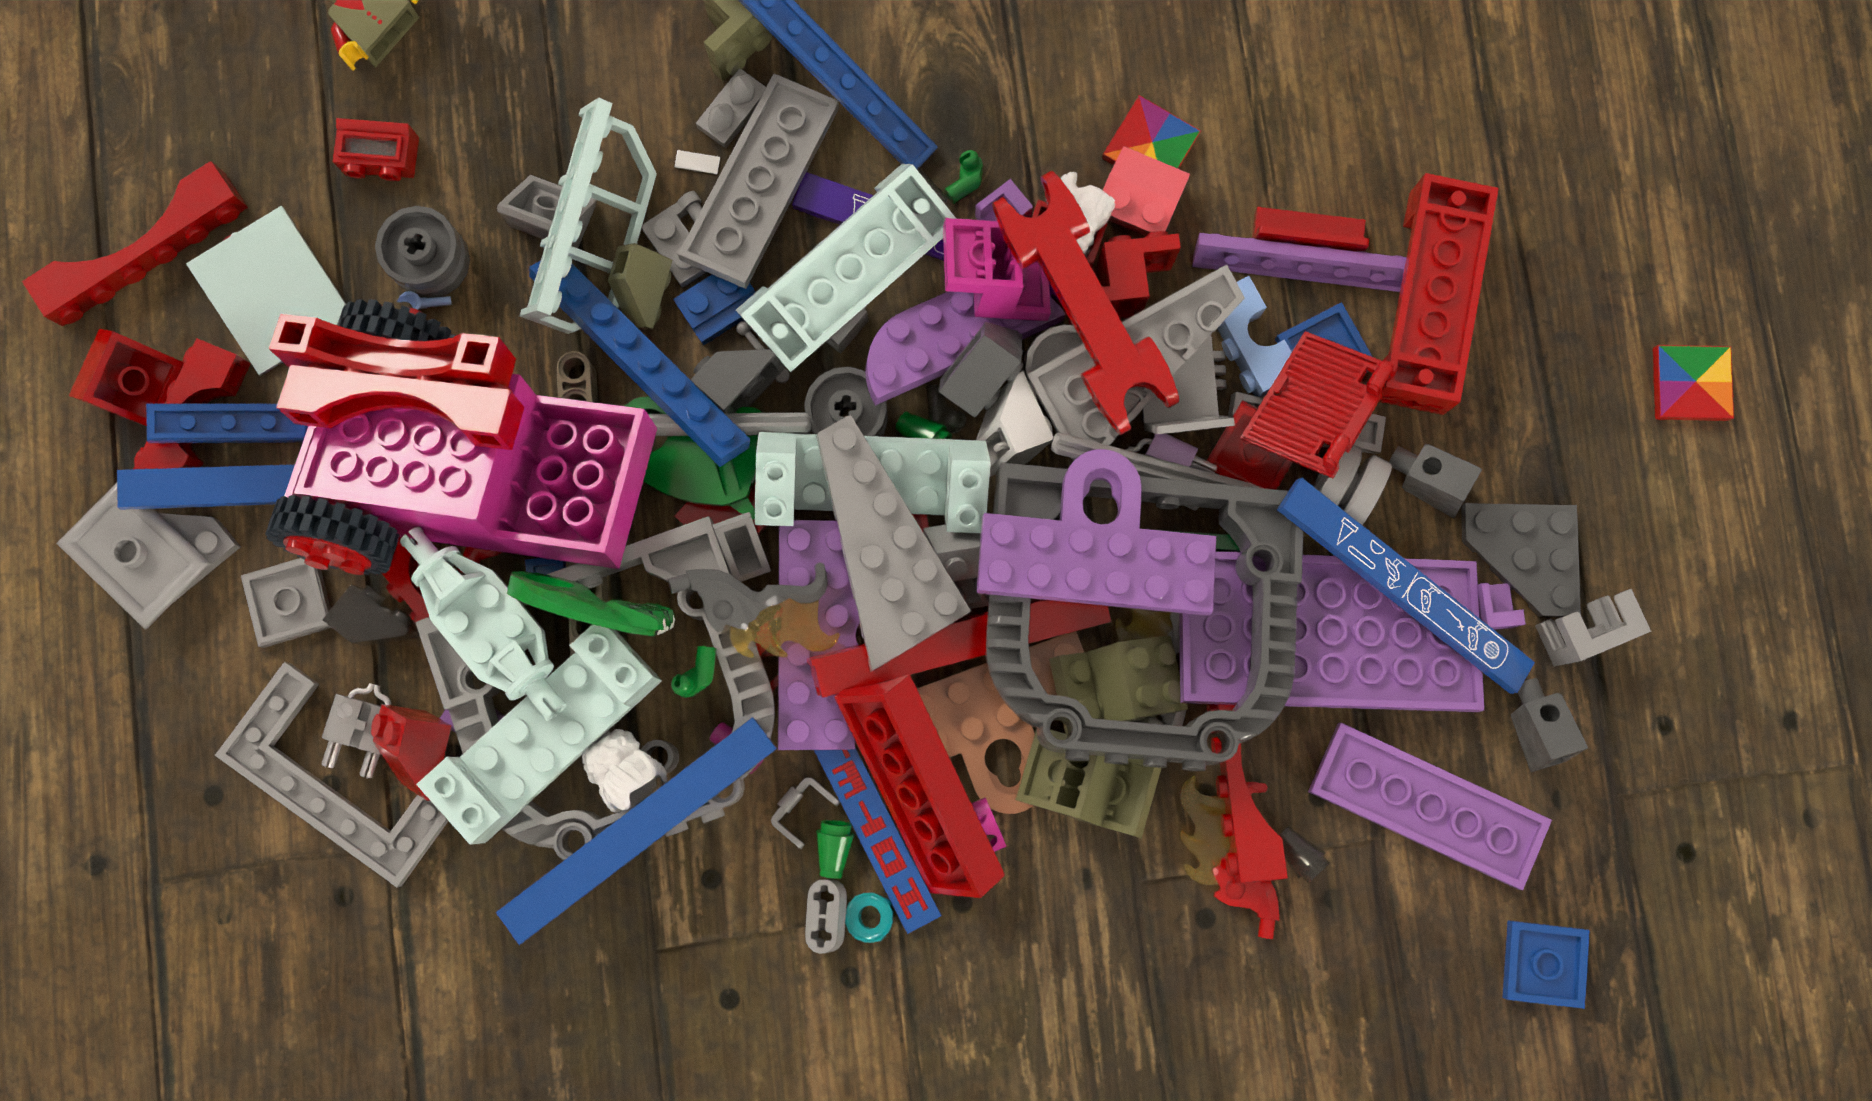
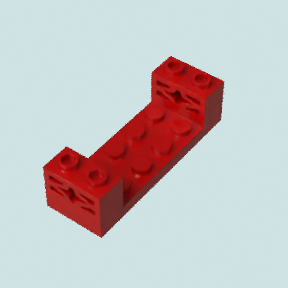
[1379,173,1499,415]

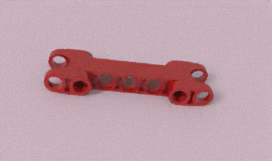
[992,171,1179,435]

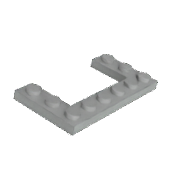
[215,662,448,887]

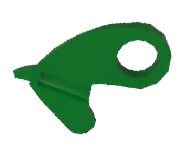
[625,396,762,520]

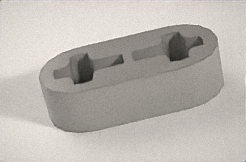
[805,879,847,954]

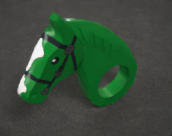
[507,571,675,636]

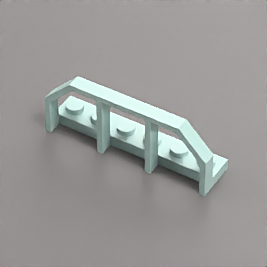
[520,98,657,334]

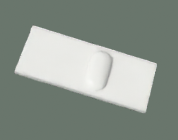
[675,150,720,175]

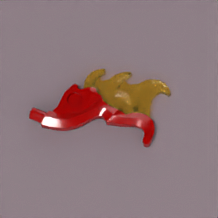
[1179,776,1279,940]

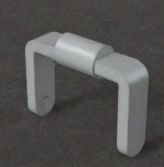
[771,778,840,849]

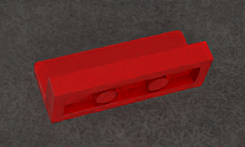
[1252,207,1369,252]

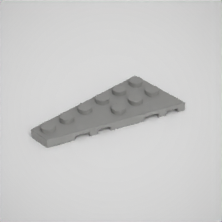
[1026,265,1245,461]
[816,414,971,672]

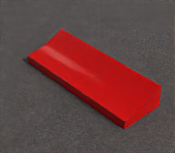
[834,674,1005,898]

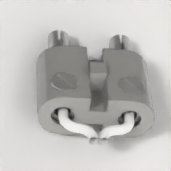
[321,683,391,778]

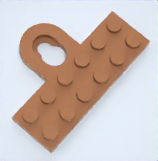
[917,631,1084,814]

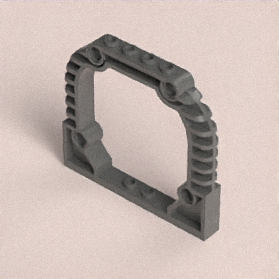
[986,462,1303,771]

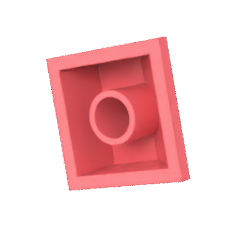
[1103,146,1190,236]

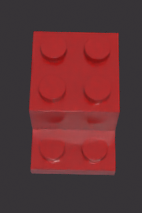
[1068,231,1181,325]

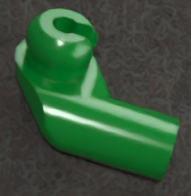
[671,646,717,698]

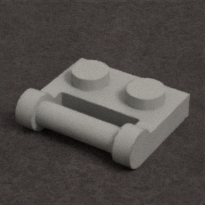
[641,191,706,288]

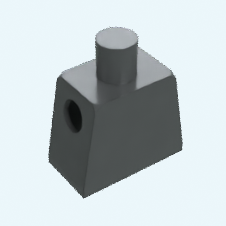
[1389,444,1482,519]
[1511,678,1588,773]

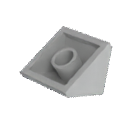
[497,175,597,248]

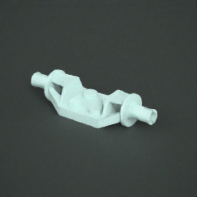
[400,527,567,721]

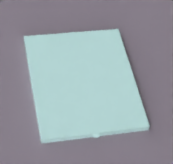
[186,206,347,376]

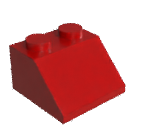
[69,329,183,427]
[371,704,452,801]

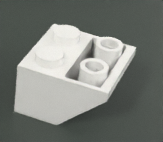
[976,371,1054,477]

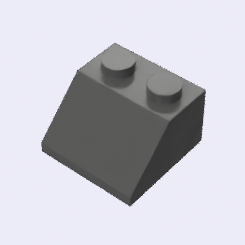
[691,349,785,413]

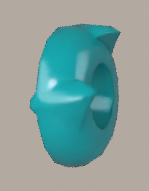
[845,892,893,943]

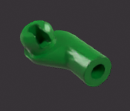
[944,150,983,204]

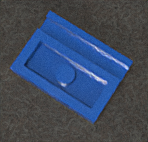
[673,274,755,346]

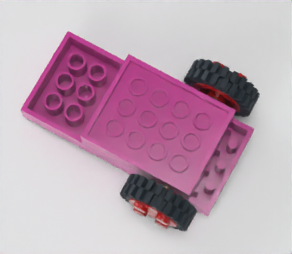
[265,299,657,575]

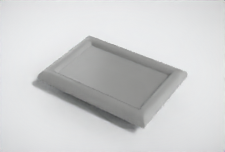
[56,483,211,630]

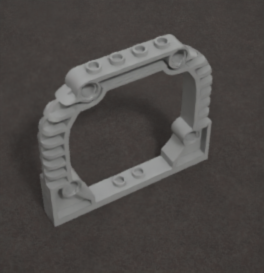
[415,516,775,860]

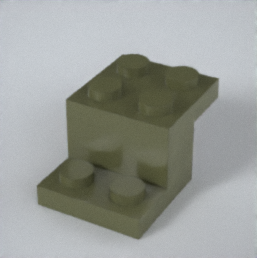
[703,0,772,81]
[1049,635,1188,734]
[1015,729,1162,839]

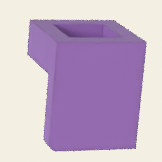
[975,179,1033,221]
[1477,583,1526,630]

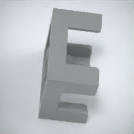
[1535,589,1651,666]

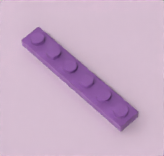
[1192,233,1406,292]

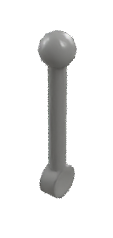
[736,321,789,384]

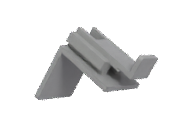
[1142,334,1235,434]

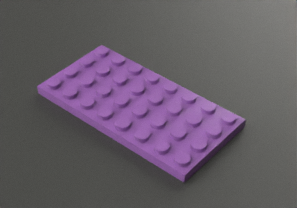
[1179,551,1484,712]

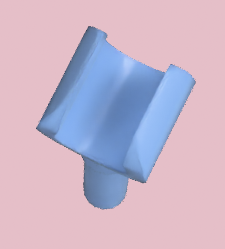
[397,291,451,310]

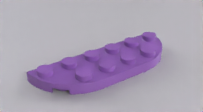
[865,291,1066,406]

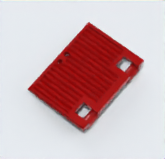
[1240,331,1398,479]

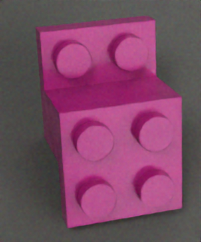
[943,218,1051,321]

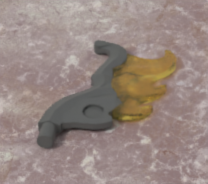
[668,562,840,658]

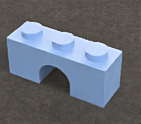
[1217,276,1292,397]

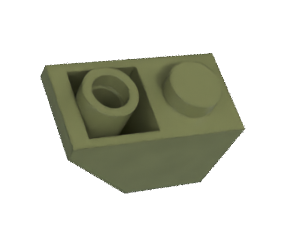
[608,243,673,330]

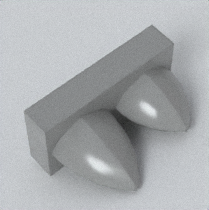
[696,68,766,149]

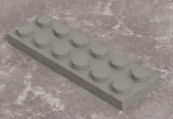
[678,74,839,289]

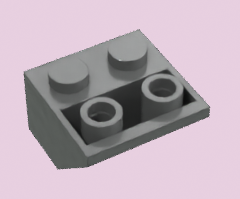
[939,322,1024,417]

